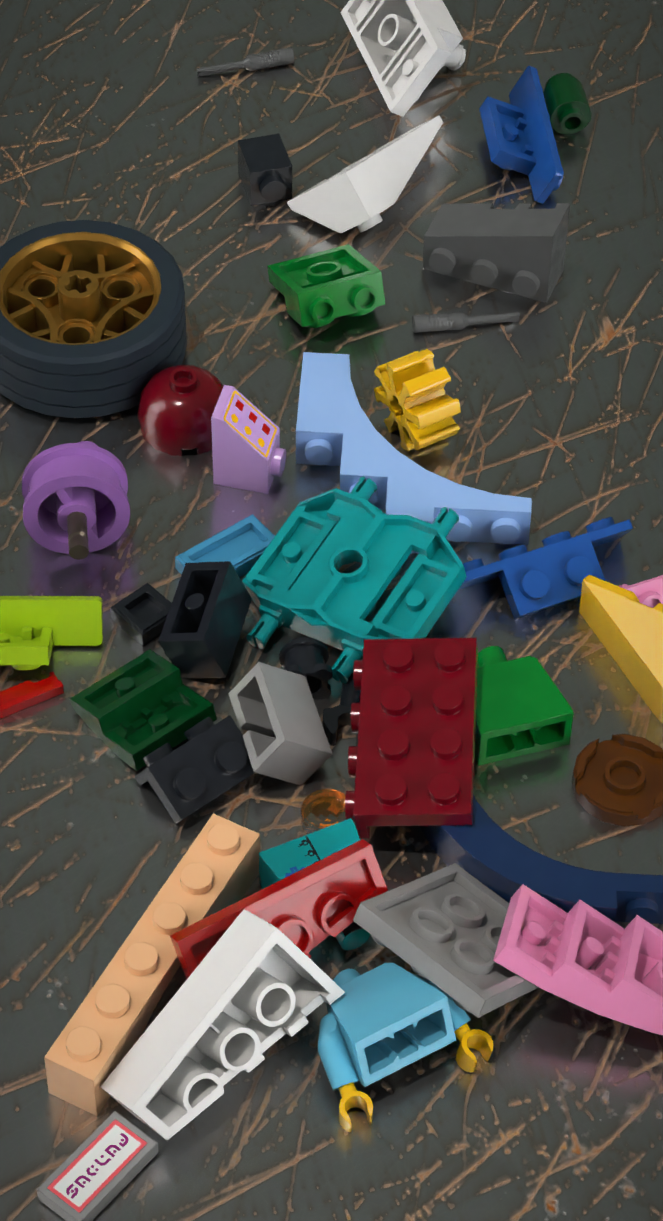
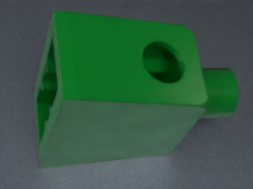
[475,646,574,766]

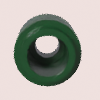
[543,73,592,134]

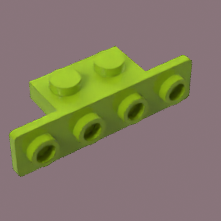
[0,596,103,671]

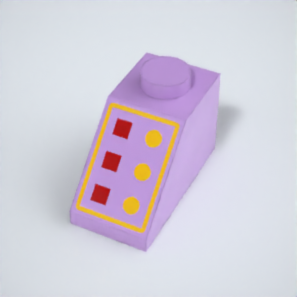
[211,385,287,494]

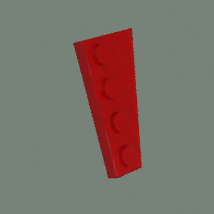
[170,839,388,979]

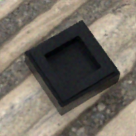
[110,583,172,646]

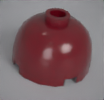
[138,365,223,456]

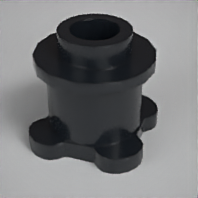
[279,637,333,700]

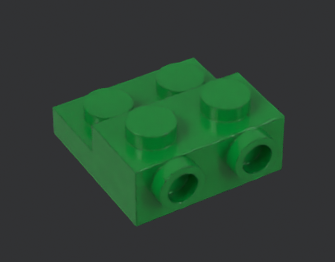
[267,244,386,328]

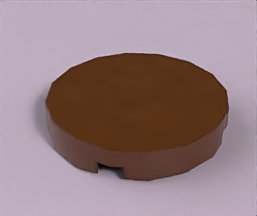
[572,734,663,827]

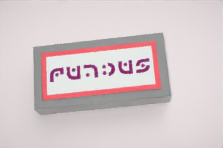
[37,1111,158,1221]

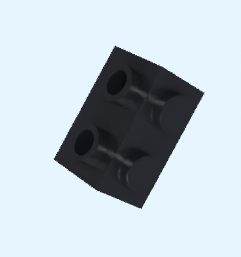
[158,561,252,678]

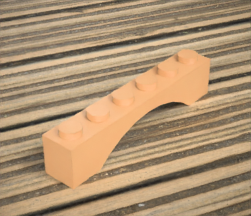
[44,813,260,1116]

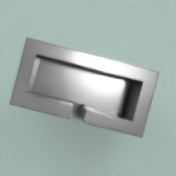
[228,662,332,785]

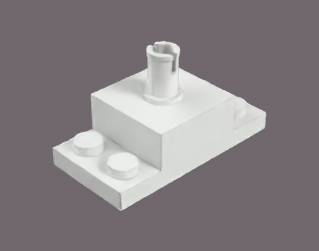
[340,0,466,117]

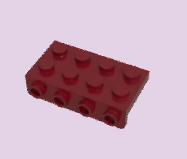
[345,637,478,839]

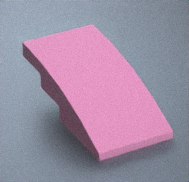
[493,884,663,1035]

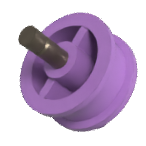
[21,441,130,560]

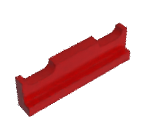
[0,671,64,719]

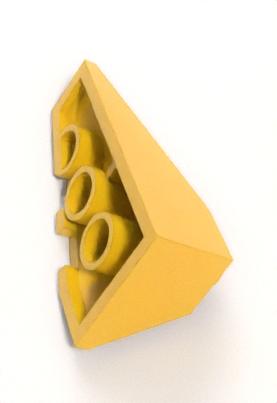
[579,575,663,724]

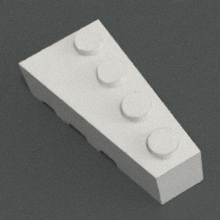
[100,909,345,1141]

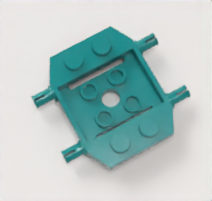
[242,476,467,683]

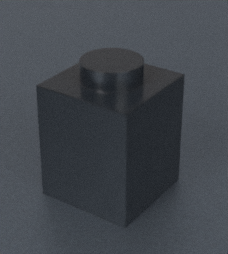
[238,133,292,206]

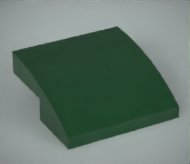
[70,649,217,771]

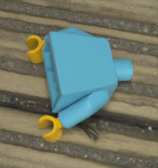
[318,963,493,1132]

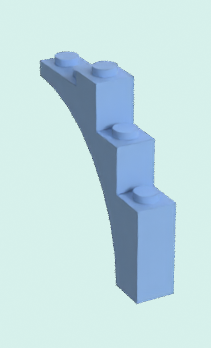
[296,352,532,554]

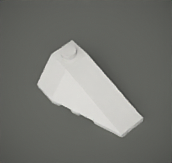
[287,115,443,234]

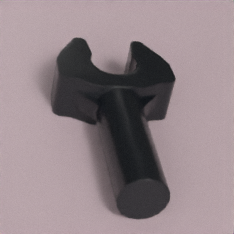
[323,673,361,746]

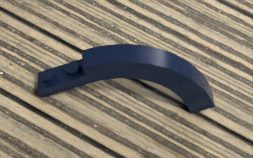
[420,795,663,924]

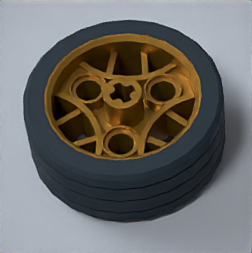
[0,220,187,418]

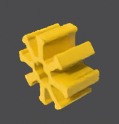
[374,349,461,452]

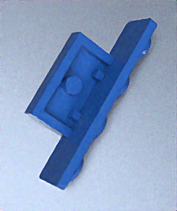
[479,66,564,204]
[458,517,633,620]

